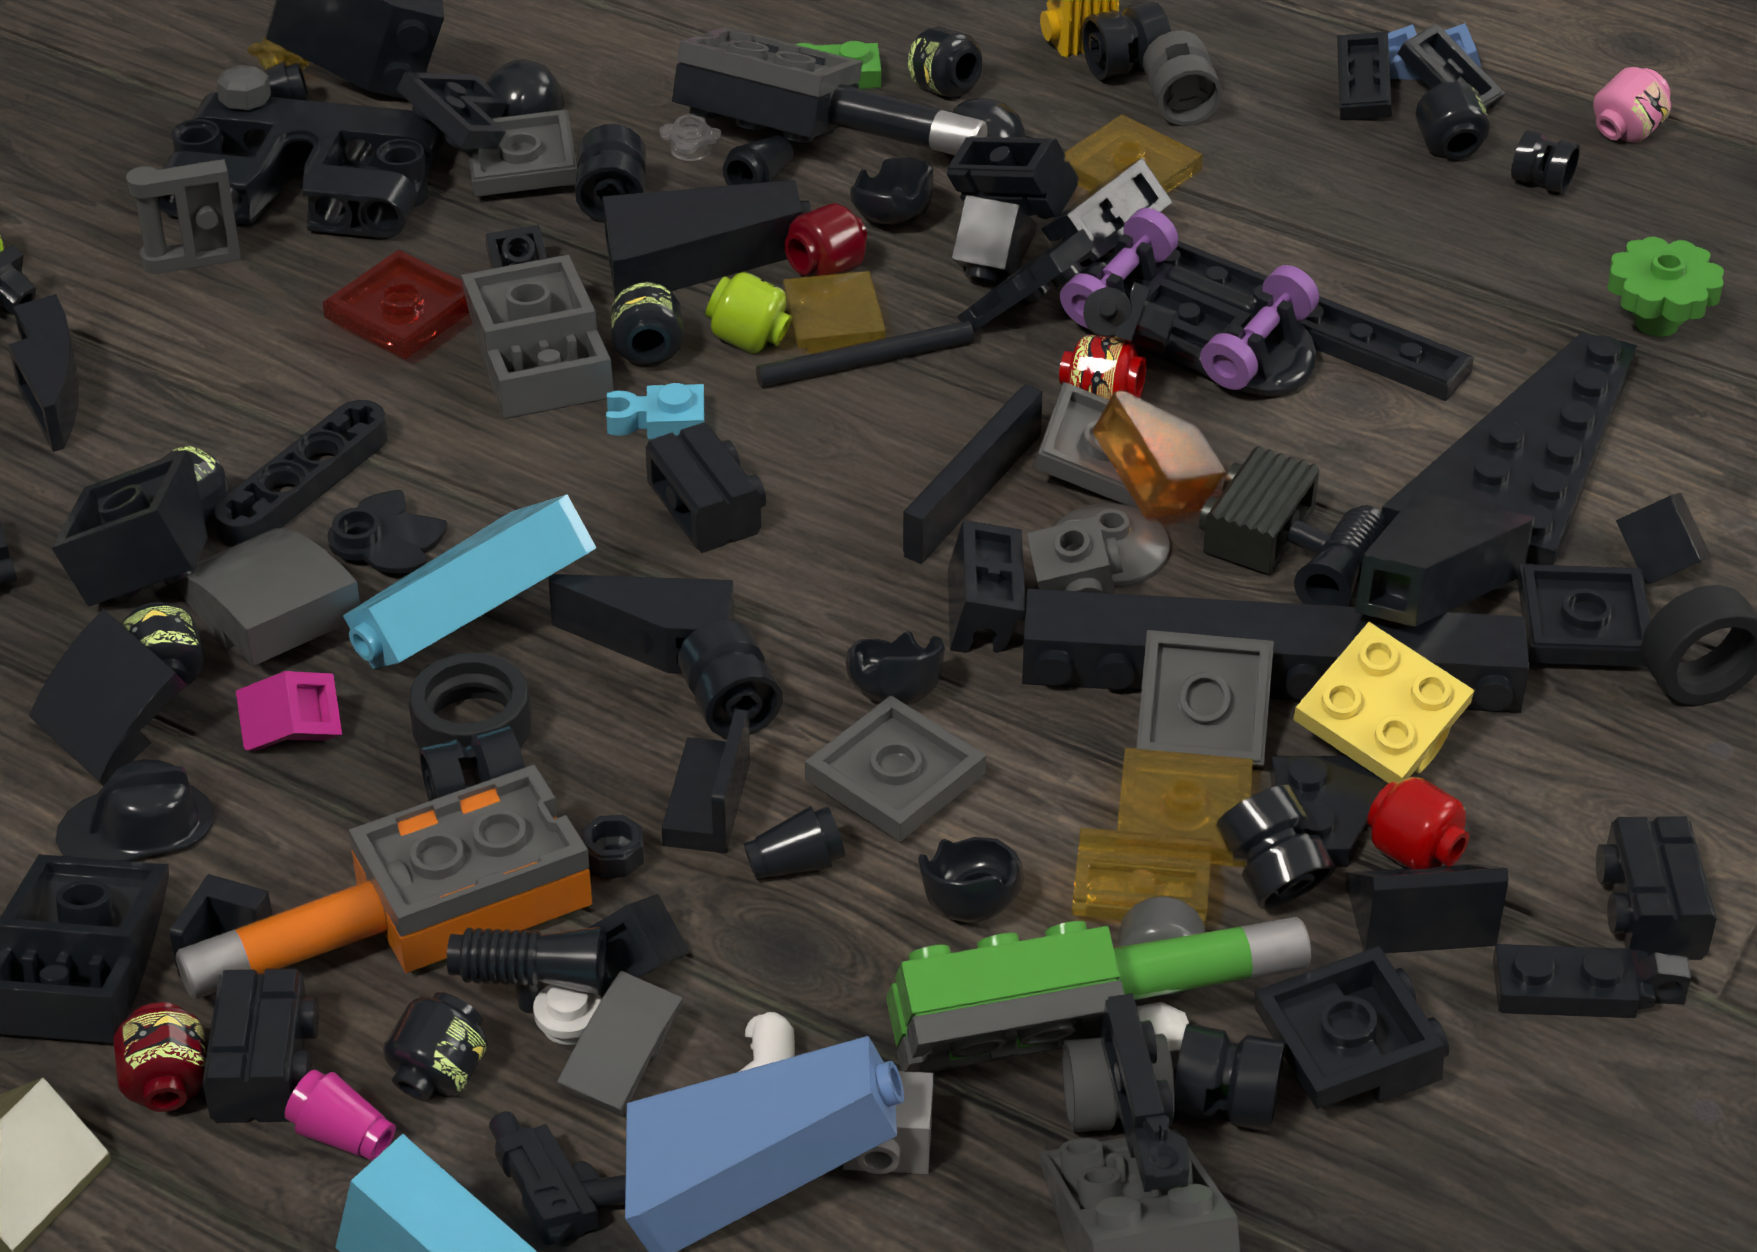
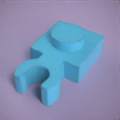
[606,383,705,439]

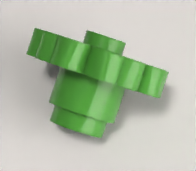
[1607,237,1724,337]

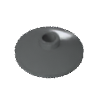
[1055,503,1170,587]

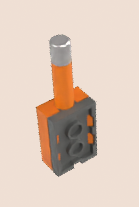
[176,764,592,999]

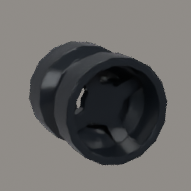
[1511,129,1581,194]

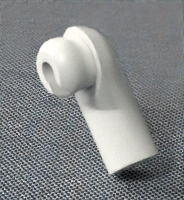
[739,1012,795,1072]

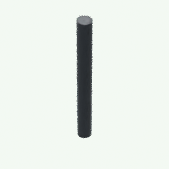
[756,321,974,388]

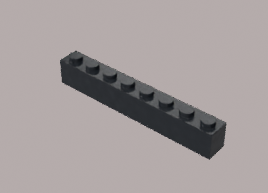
[1022,589,1529,713]

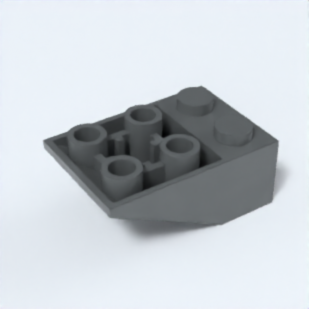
[1039,1129,1240,1252]

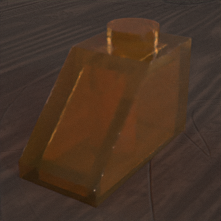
[1092,391,1226,519]

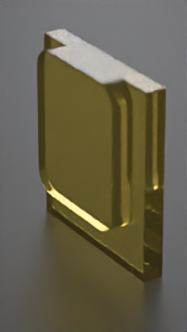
[783,271,886,354]

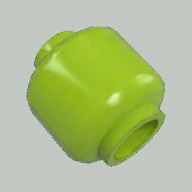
[705,272,792,354]

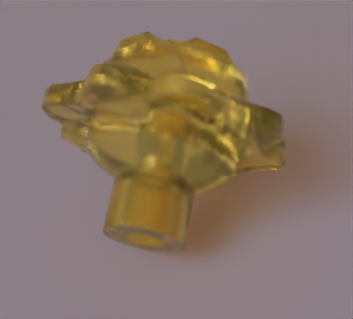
[247,36,309,70]

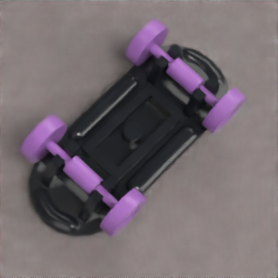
[1060,208,1319,397]

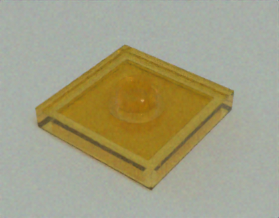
[1064,114,1203,193]
[1115,748,1253,867]

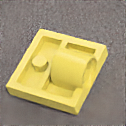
[1293,622,1474,783]

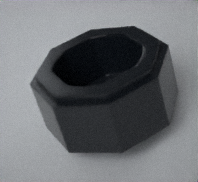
[581,815,644,878]

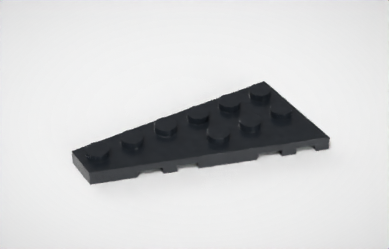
[1381,332,1637,565]

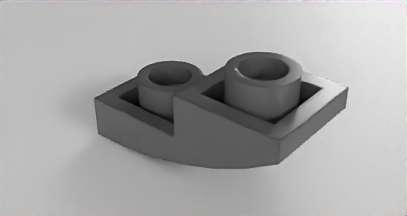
[557,971,684,1117]

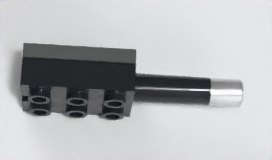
[672,27,988,155]

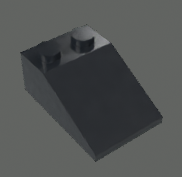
[266,0,444,100]

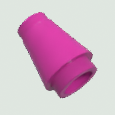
[285,1070,396,1161]

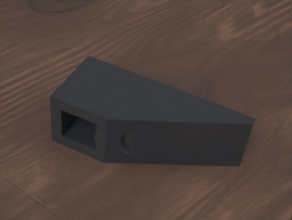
[548,574,735,674]

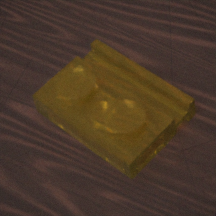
[1072,827,1212,926]

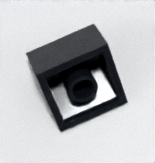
[51,450,208,607]

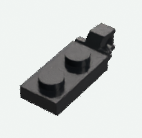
[1493,944,1691,1018]
[1101,993,1190,1192]

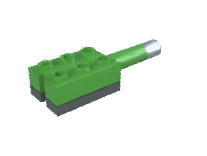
[886,917,1311,1073]

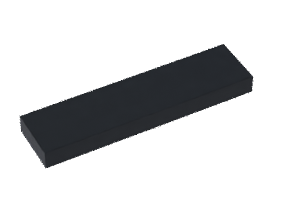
[903,384,1043,564]

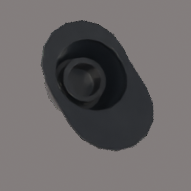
[56,759,214,861]

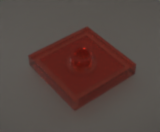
[322,249,469,359]

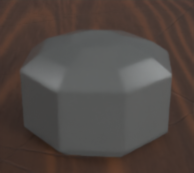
[217,65,271,111]

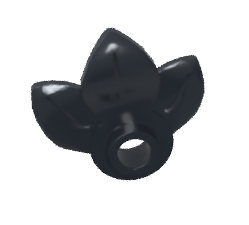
[328,490,447,573]

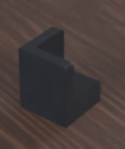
[1616,493,1711,584]
[170,874,273,977]
[589,894,689,994]

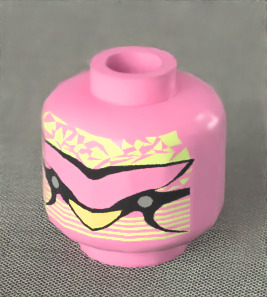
[1593,67,1671,144]

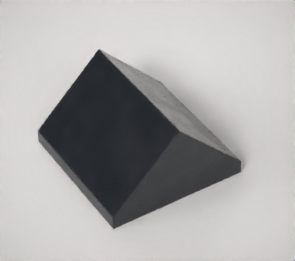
[1345,864,1509,954]

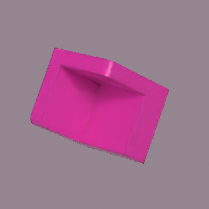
[236,671,342,751]

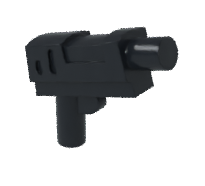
[489,1111,626,1246]

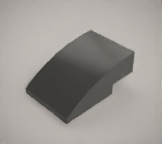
[461,255,614,419]
[172,528,360,666]

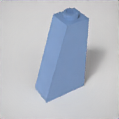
[625,1036,904,1252]

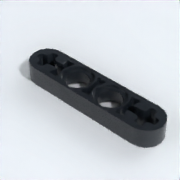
[214,400,388,547]

